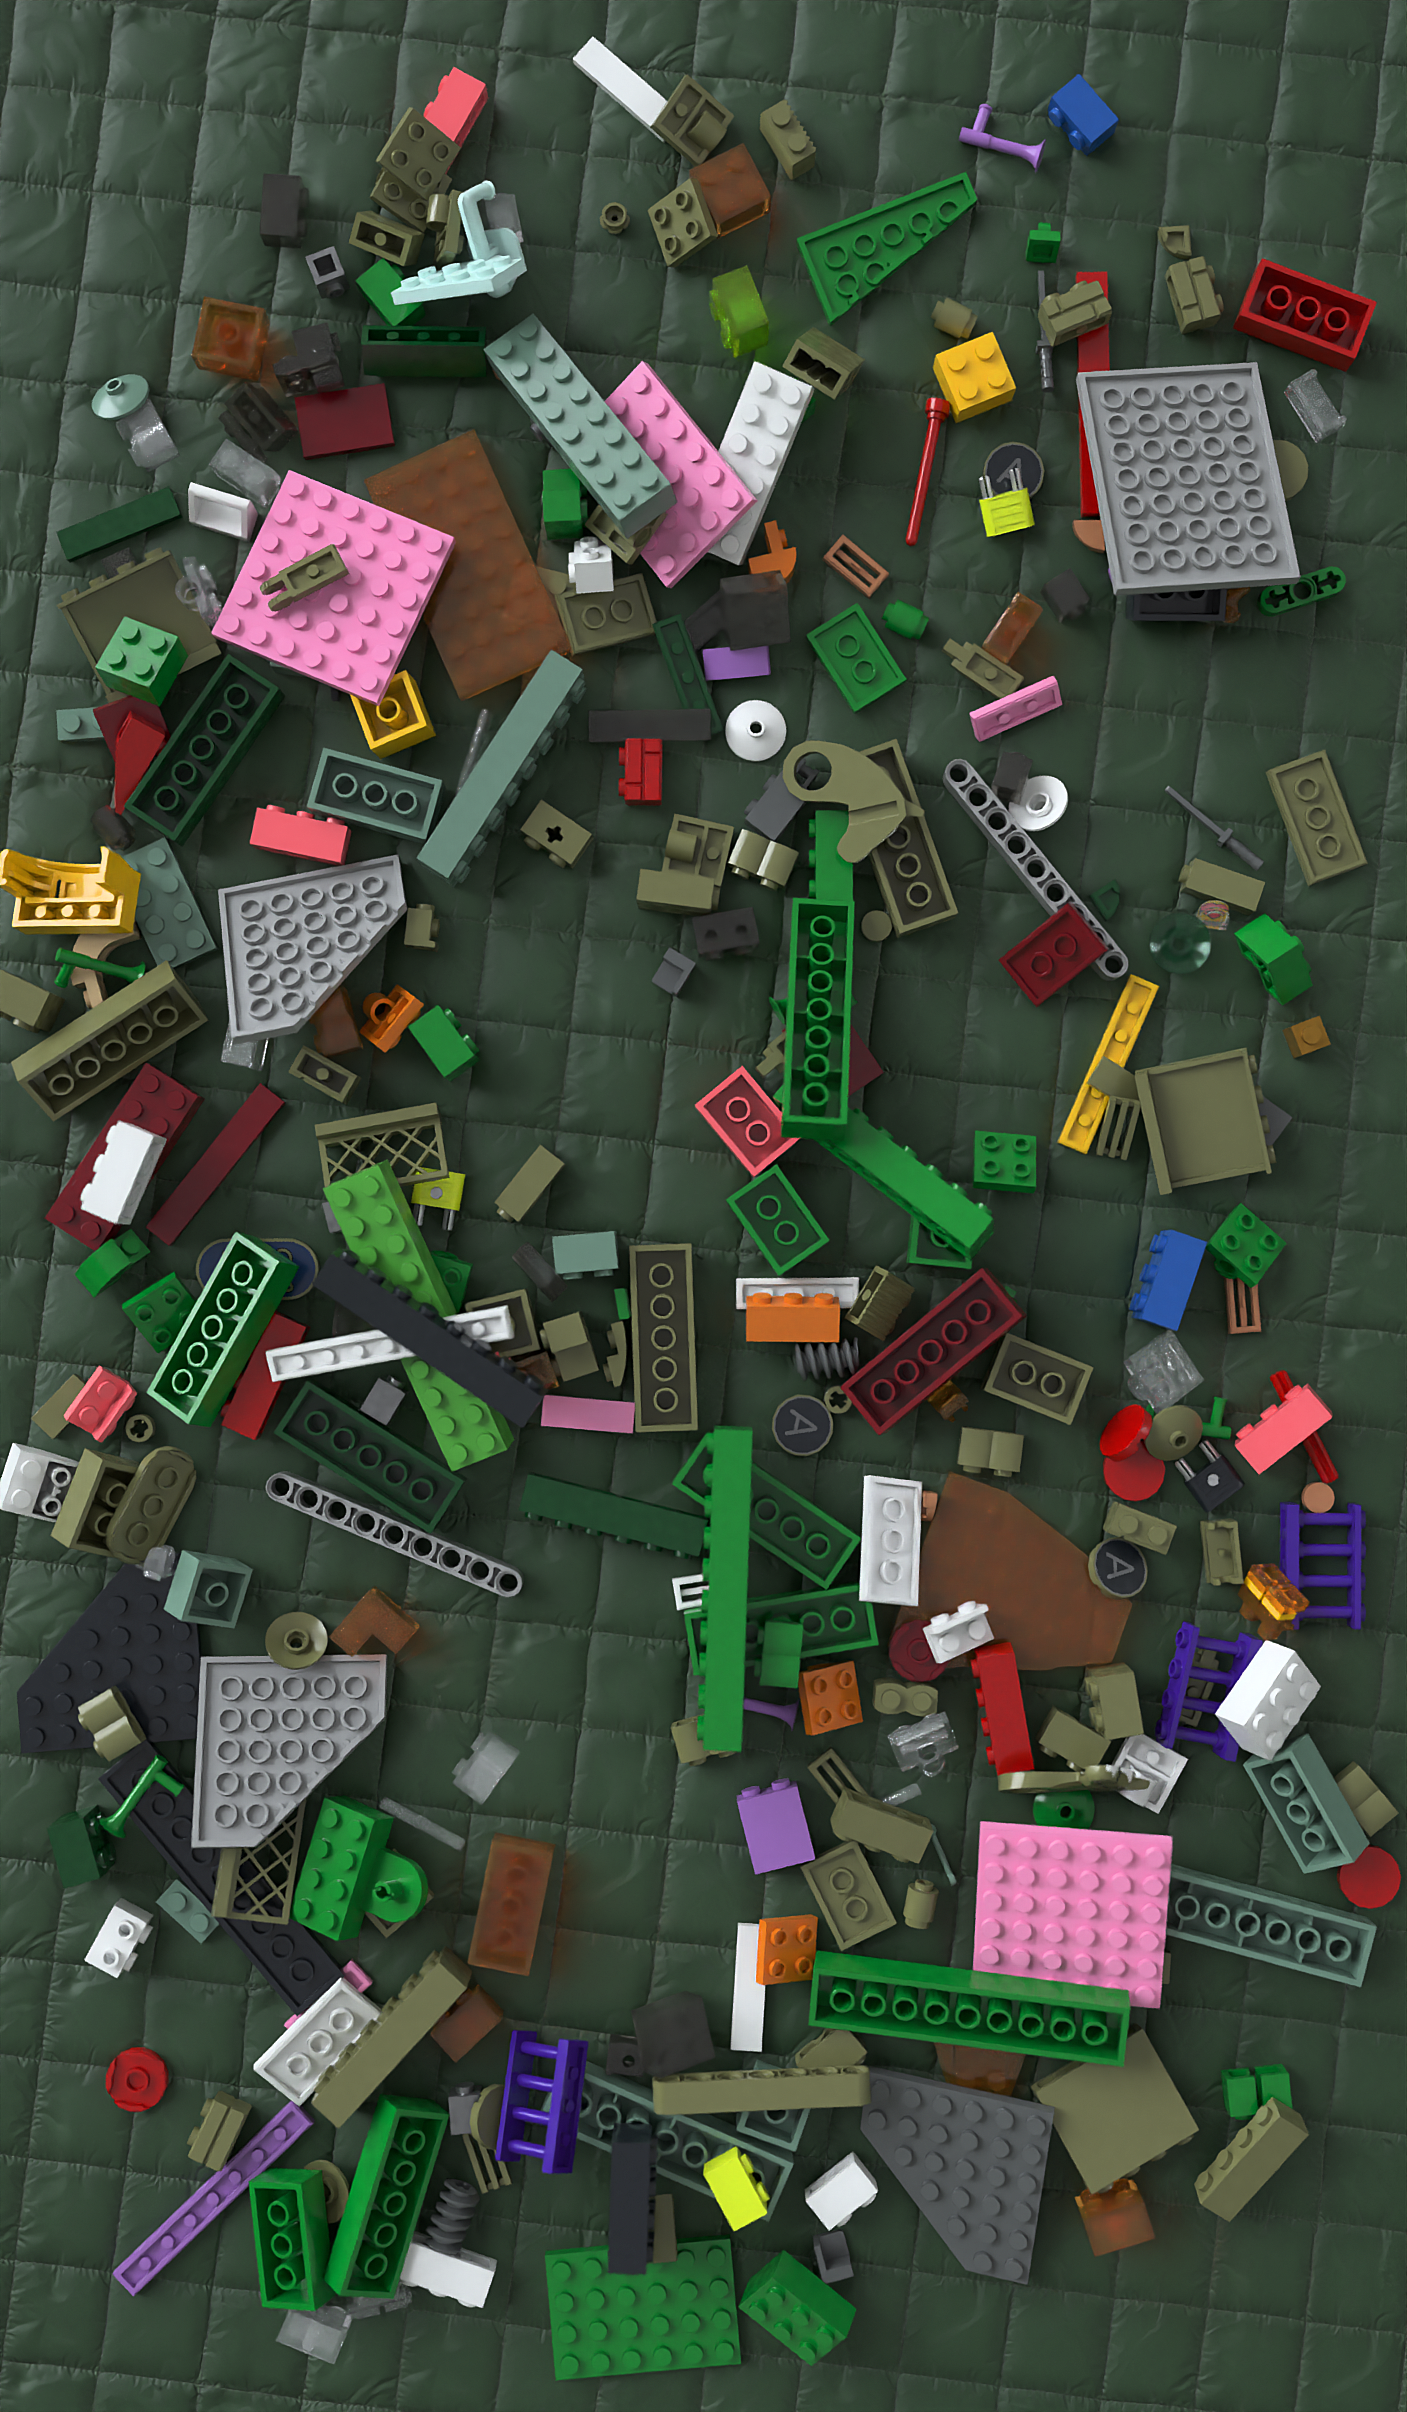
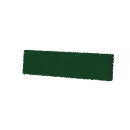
[56,486,182,563]
[652,613,723,741]

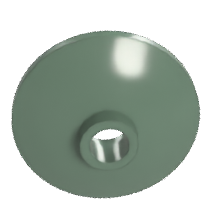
[92,374,150,420]

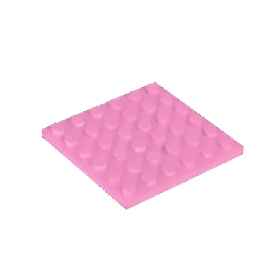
[211,470,456,706]
[973,1821,1172,2009]

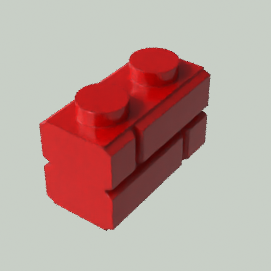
[619,738,663,806]

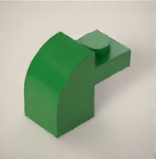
[74,1229,151,1298]

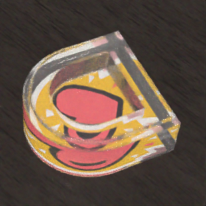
[1195,900,1230,930]

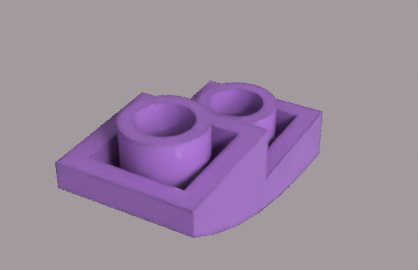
[703,643,771,681]

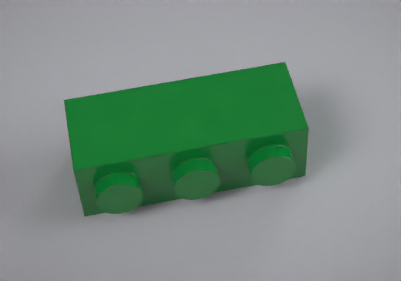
[809,810,853,901]

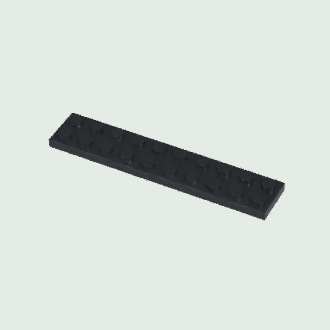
[98,1738,346,2016]

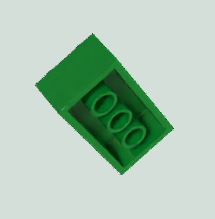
[248,2168,335,2311]

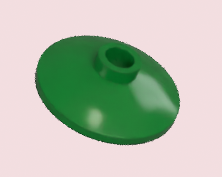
[1033,1789,1095,1830]

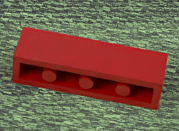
[220,1311,311,1440]
[970,1642,1034,1776]

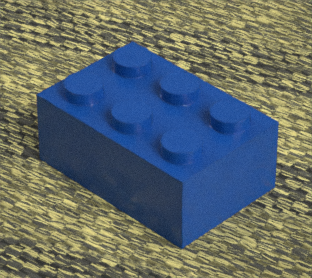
[1129,1230,1207,1331]

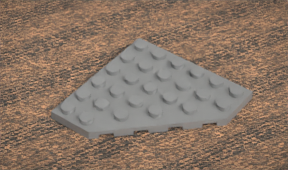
[218,855,407,1045]
[191,1654,388,1848]

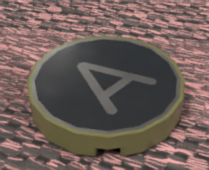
[982,442,1044,499]
[772,1394,833,1456]
[1088,1537,1148,1600]

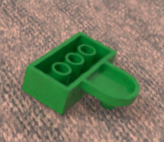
[289,1796,428,1941]

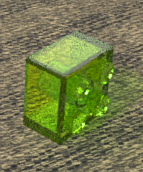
[709,265,769,358]

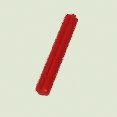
[1270,1370,1339,1484]

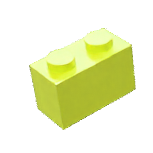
[704,2146,770,2231]

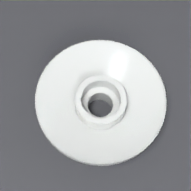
[725,700,786,762]
[1009,776,1068,831]

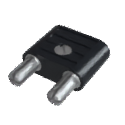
[1175,1440,1245,1513]

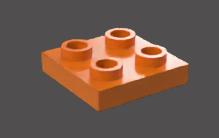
[359,984,424,1053]
[798,1660,863,1736]
[756,1914,818,1985]

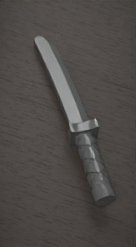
[1035,271,1054,393]
[1164,786,1264,871]

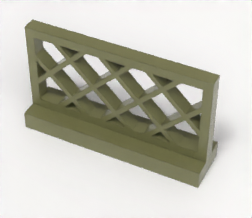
[315,1103,450,1187]
[211,1799,306,1925]

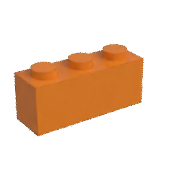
[745,1292,840,1342]

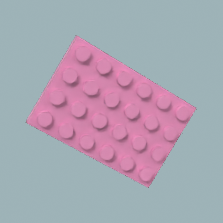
[605,361,757,588]

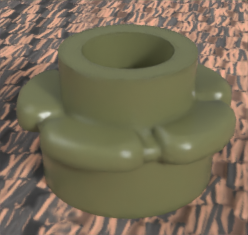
[600,202,630,234]

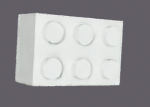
[81,1121,167,1225]
[1215,1640,1321,1761]

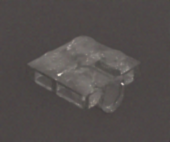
[175,556,224,631]
[1123,1330,1204,1414]
[887,1711,959,1776]

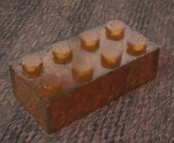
[467,1832,556,1976]

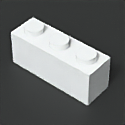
[399,2231,497,2308]

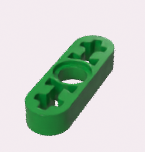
[1257,566,1346,617]

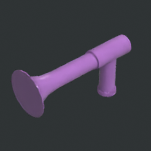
[959,104,1046,173]
[743,1696,799,1731]

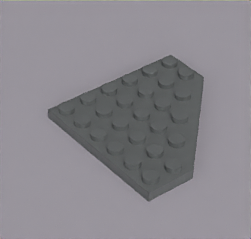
[860,2066,1055,2285]

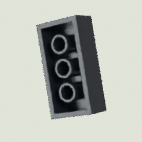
[608,2123,658,2275]

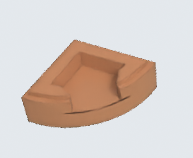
[1072,520,1105,553]
[921,1490,938,1522]

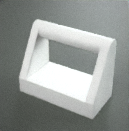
[188,482,259,542]

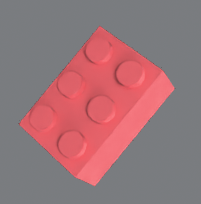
[695,1066,801,1178]

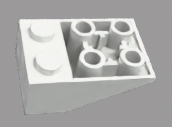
[0,1443,79,1523]

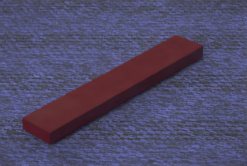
[146,1083,286,1246]

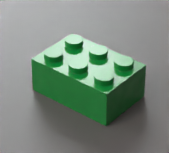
[725,1164,830,1276]
[738,2250,857,2366]

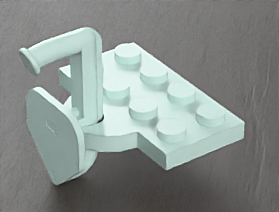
[391,181,527,305]

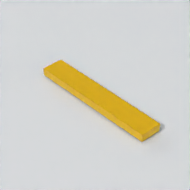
[1057,974,1159,1155]

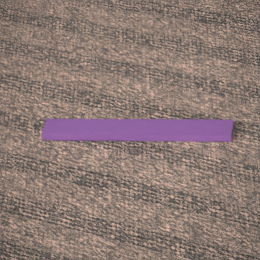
[113,2100,315,2297]

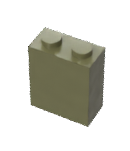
[782,327,865,400]
[636,869,720,918]

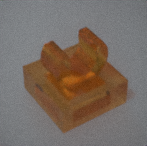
[927,1380,969,1422]

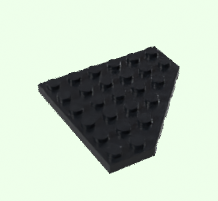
[17,1551,202,1754]

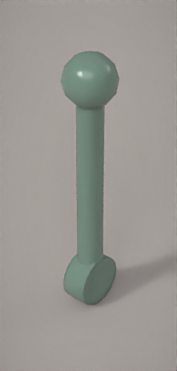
[931,1824,957,1885]

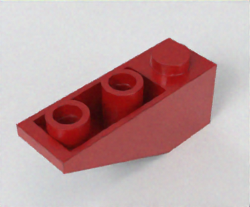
[114,711,167,815]

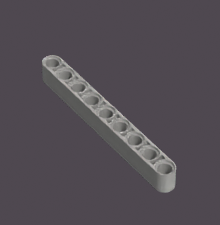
[943,759,1128,981]
[266,1471,524,1597]

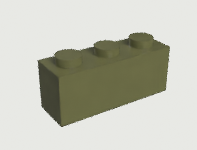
[830,1787,933,1864]

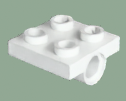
[1111,1734,1188,1814]

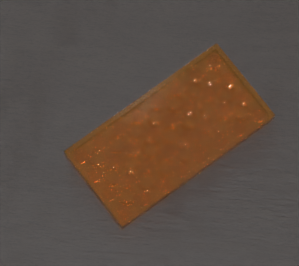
[364,429,571,701]

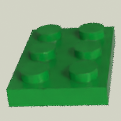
[805,602,907,715]

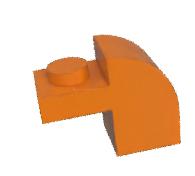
[747,520,797,596]

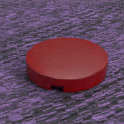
[1100,1404,1152,1462]
[1103,1440,1165,1501]
[1337,1845,1401,1909]
[106,2047,169,2112]

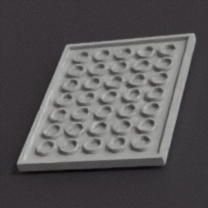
[1076,362,1300,596]

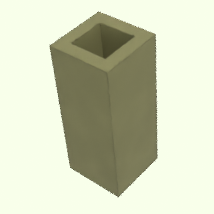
[1178,858,1265,916]
[494,1145,566,1223]

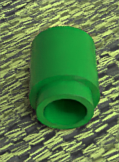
[881,599,929,640]

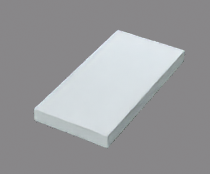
[859,1475,922,1606]
[254,1978,382,2107]

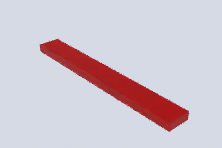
[1075,272,1110,517]

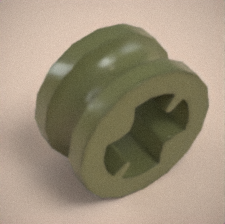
[824,1386,852,1414]
[125,1414,156,1442]

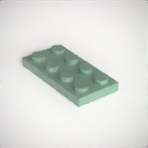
[123,837,219,970]

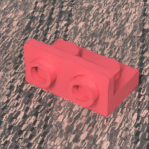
[63,1365,137,1443]

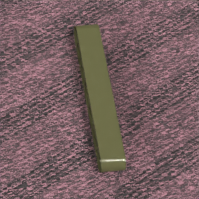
[652,2065,871,2115]

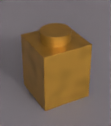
[1282,1015,1331,1058]

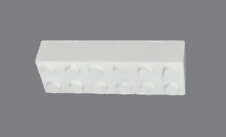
[708,361,815,565]

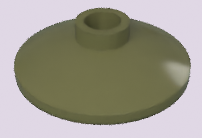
[1144,1405,1203,1461]
[265,1612,328,1670]
[304,2160,350,2224]

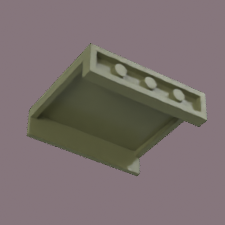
[57,547,223,703]
[1134,1048,1276,1195]
[1031,2023,1199,2195]

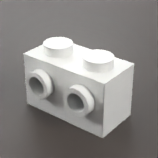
[568,537,614,593]
[85,1898,154,1978]
[805,2151,878,2231]

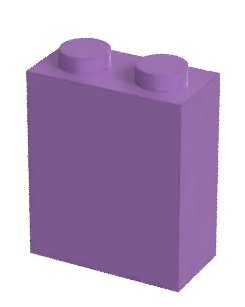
[737,1778,815,1875]

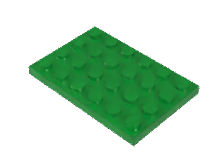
[545,2234,741,2380]

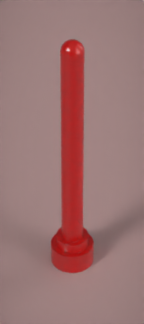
[905,398,951,546]

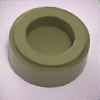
[861,910,892,942]

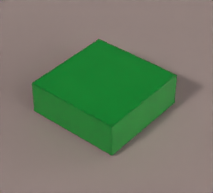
[614,1287,632,1320]

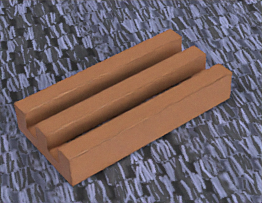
[823,535,889,599]
[1224,1277,1261,1334]

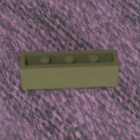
[1194,2097,1309,2222]

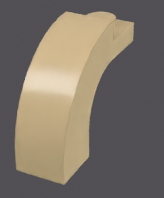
[71,919,142,1009]

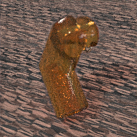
[1223,587,1251,623]

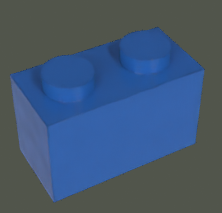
[1047,74,1119,156]

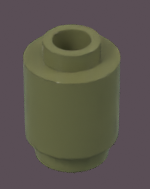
[930,297,978,339]
[903,1879,939,1929]

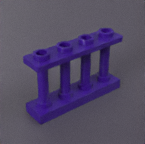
[1280,1502,1366,1630]
[1155,1621,1263,1762]
[495,2030,589,2174]

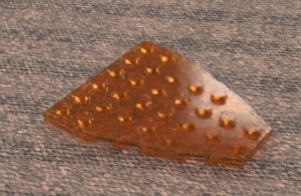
[886,1471,1133,1670]

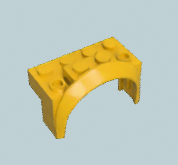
[0,847,141,935]

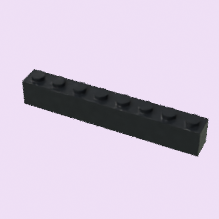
[312,1248,549,1428]

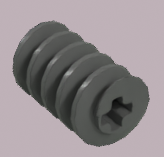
[795,1337,859,1381]
[425,2178,480,2255]

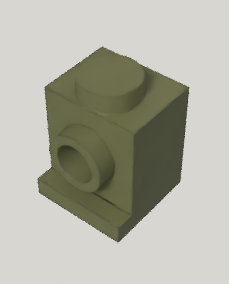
[404,904,440,951]

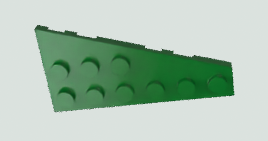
[796,172,977,326]

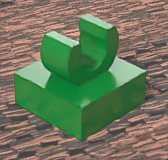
[1026,222,1060,263]

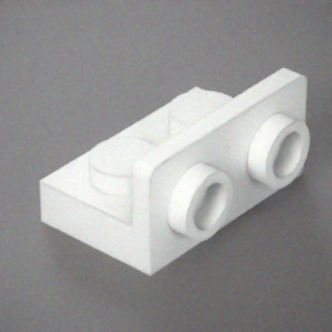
[923,1601,994,1663]

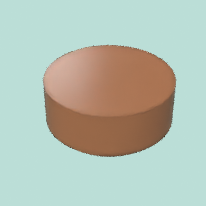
[1301,1482,1335,1513]

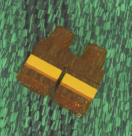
[1238,1563,1310,1641]

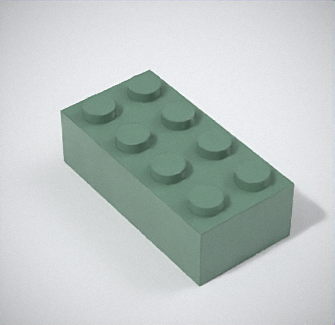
[307,747,446,844]
[1243,1734,1370,1874]

